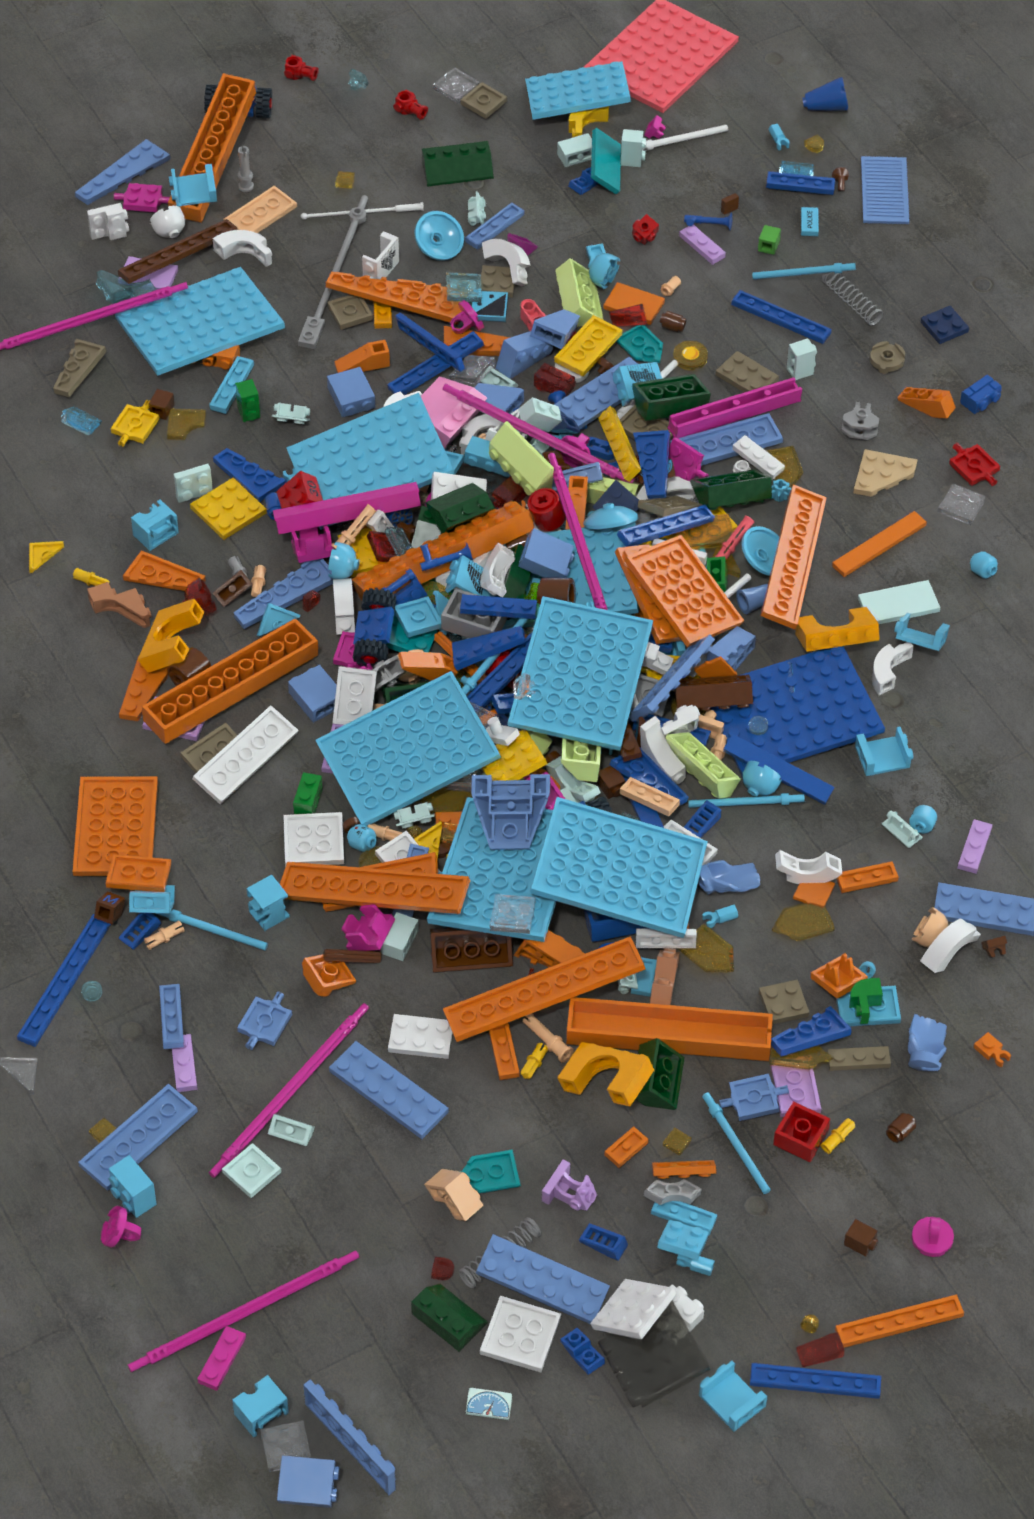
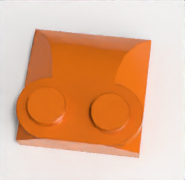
[302,954,356,997]

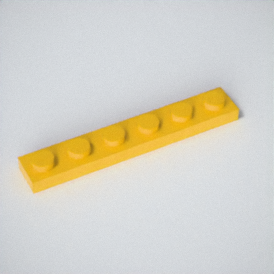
[598,406,641,482]

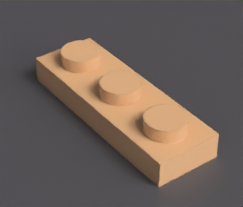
[620,777,680,816]

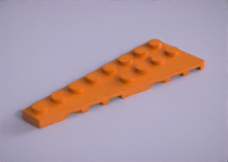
[326,272,473,325]

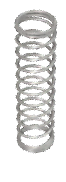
[822,272,883,325]
[459,1217,541,1288]

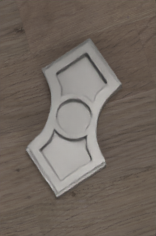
[644,1179,702,1205]

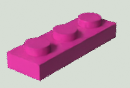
[197,1326,246,1391]

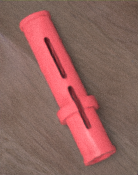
[715,515,754,560]

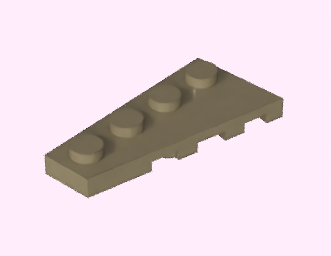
[53,339,107,397]

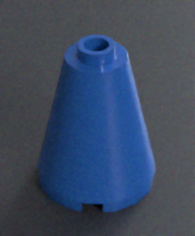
[802,77,849,111]

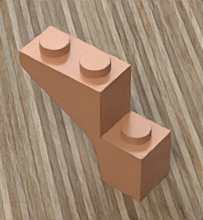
[87,582,152,628]
[650,947,680,1005]

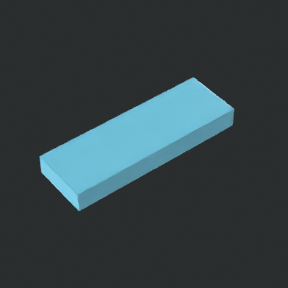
[651,1201,717,1235]

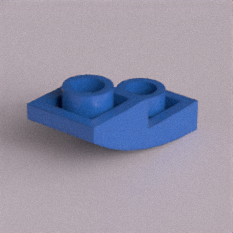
[569,167,598,195]
[560,1328,605,1375]

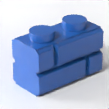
[960,375,1002,414]

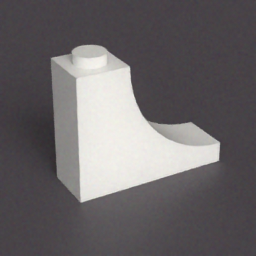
[640,716,686,784]

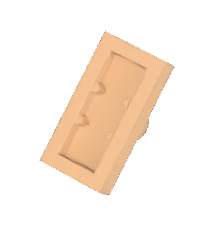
[697,710,724,739]

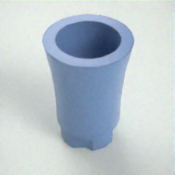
[736,584,768,614]

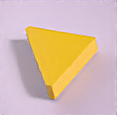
[29,541,64,573]
[414,821,442,861]

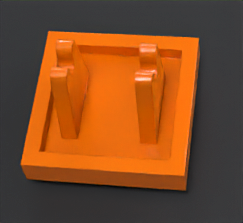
[811,953,868,999]

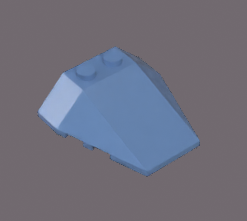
[471,774,550,850]

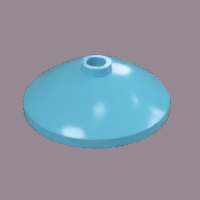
[415,211,464,261]
[583,503,638,529]
[742,526,779,576]

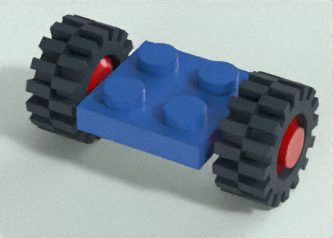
[204,84,273,118]
[353,588,397,668]

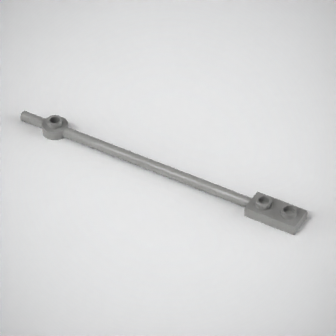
[298,195,368,349]

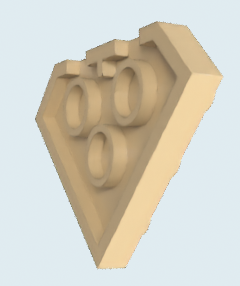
[854,449,918,497]

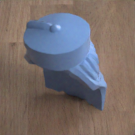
[698,860,760,895]
[908,1014,947,1071]

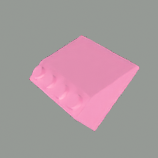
[421,377,487,450]

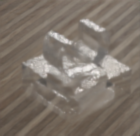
[513,673,536,700]

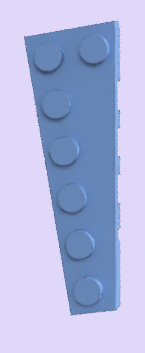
[75,139,170,205]
[234,558,333,629]

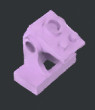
[542,1160,597,1211]

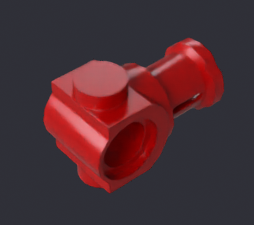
[284,55,319,81]
[393,89,428,120]

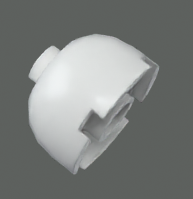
[150,206,185,238]

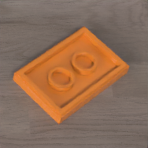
[603,282,665,325]
[106,854,171,892]

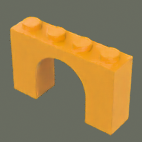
[138,599,204,673]
[795,607,879,652]
[557,1042,654,1106]

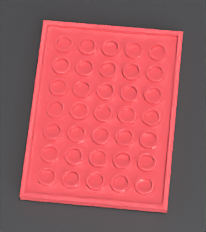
[584,0,739,113]

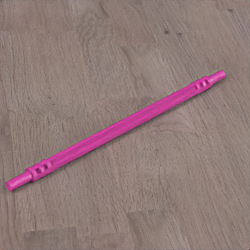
[0,282,188,350]
[442,383,635,483]
[548,453,608,610]
[209,1003,369,1178]
[127,1250,359,1372]

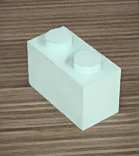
[621,129,646,167]
[557,133,592,167]
[787,338,817,380]
[518,397,562,432]
[381,912,419,961]

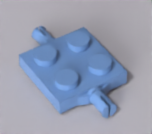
[237,992,292,1050]
[719,1074,789,1121]

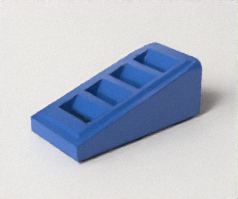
[684,800,721,838]
[118,913,161,950]
[579,1223,628,1261]

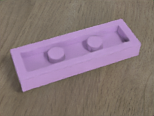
[679,225,726,265]
[957,819,992,874]
[172,1034,197,1092]

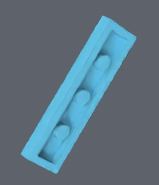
[209,356,254,414]

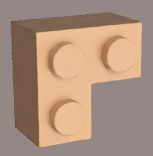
[424,1169,484,1221]

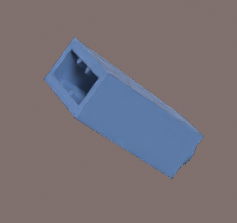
[530,309,580,349]
[474,383,524,414]

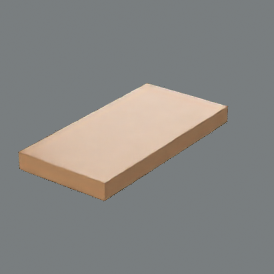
[224,186,297,233]

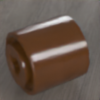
[537,578,576,607]
[167,647,211,686]

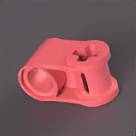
[520,299,546,331]

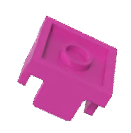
[291,525,333,563]
[342,904,395,951]

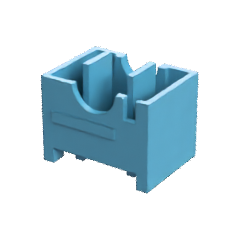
[131,500,179,551]
[247,875,290,931]
[232,1375,289,1438]

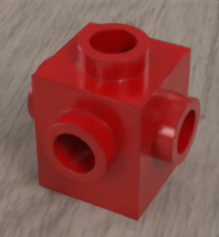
[632,214,659,245]

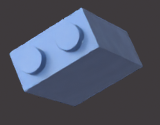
[327,367,375,417]
[518,528,574,578]
[288,665,337,723]
[277,1456,340,1508]

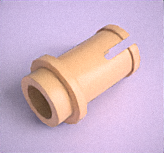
[661,276,681,296]

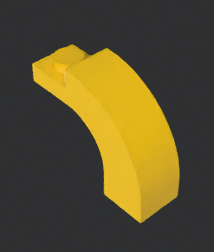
[569,106,609,138]

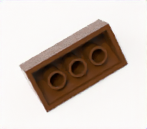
[674,674,753,710]
[430,927,513,972]

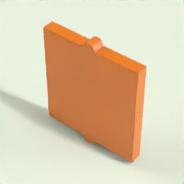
[694,656,737,678]
[793,881,835,909]

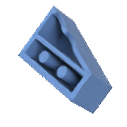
[496,331,553,379]
[706,626,756,671]

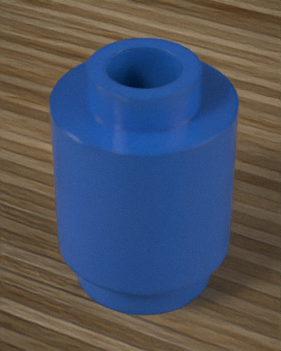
[265,492,281,520]

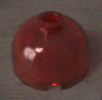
[183,578,217,616]

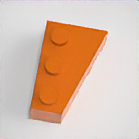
[513,930,585,968]

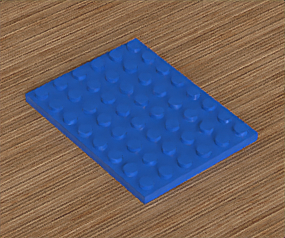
[710,646,885,778]

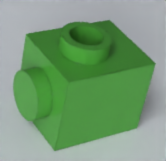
[758,225,781,255]

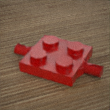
[949,443,1000,486]

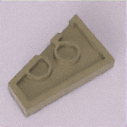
[180,723,238,773]

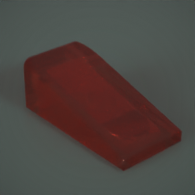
[609,304,648,326]
[796,1332,845,1367]

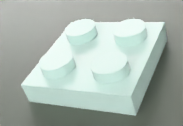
[174,464,213,503]
[222,1143,281,1198]

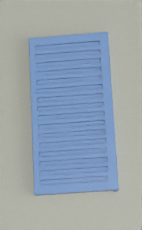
[861,156,909,224]

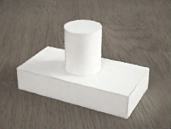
[366,510,396,546]
[486,717,520,746]

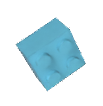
[108,1155,157,1218]

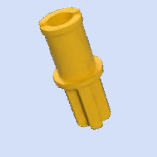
[73,568,109,586]
[520,1043,548,1079]
[820,1118,855,1154]

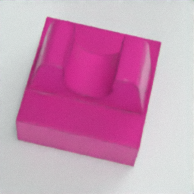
[644,115,666,139]

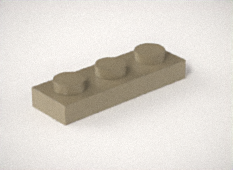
[827,1046,891,1071]

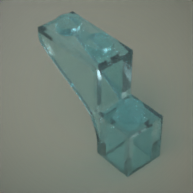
[96,270,157,304]

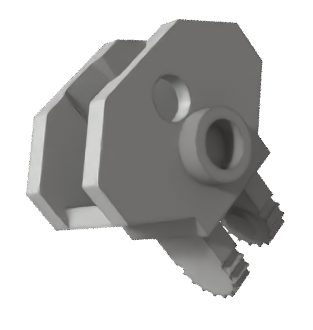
[842,402,879,440]
[372,655,407,692]

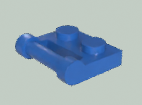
[383,569,428,605]

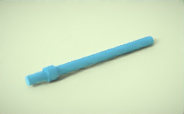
[753,263,856,279]
[462,618,528,695]
[688,793,805,808]
[156,909,268,950]
[702,1092,771,1194]

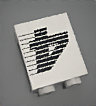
[362,231,399,280]

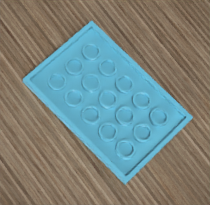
[525,61,631,120]

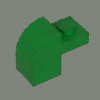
[849,978,883,1024]

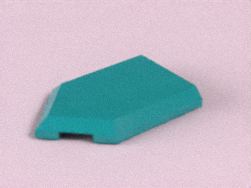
[616,323,663,363]
[461,1149,521,1193]

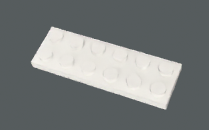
[192,705,299,804]

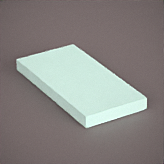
[858,580,940,624]

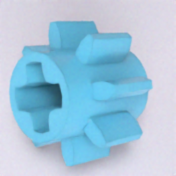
[772,479,791,502]

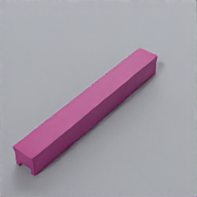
[667,377,802,438]
[273,482,421,534]

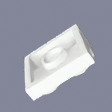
[87,203,129,240]
[661,705,700,737]
[652,1285,704,1346]

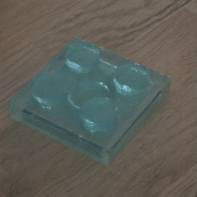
[446,272,482,302]

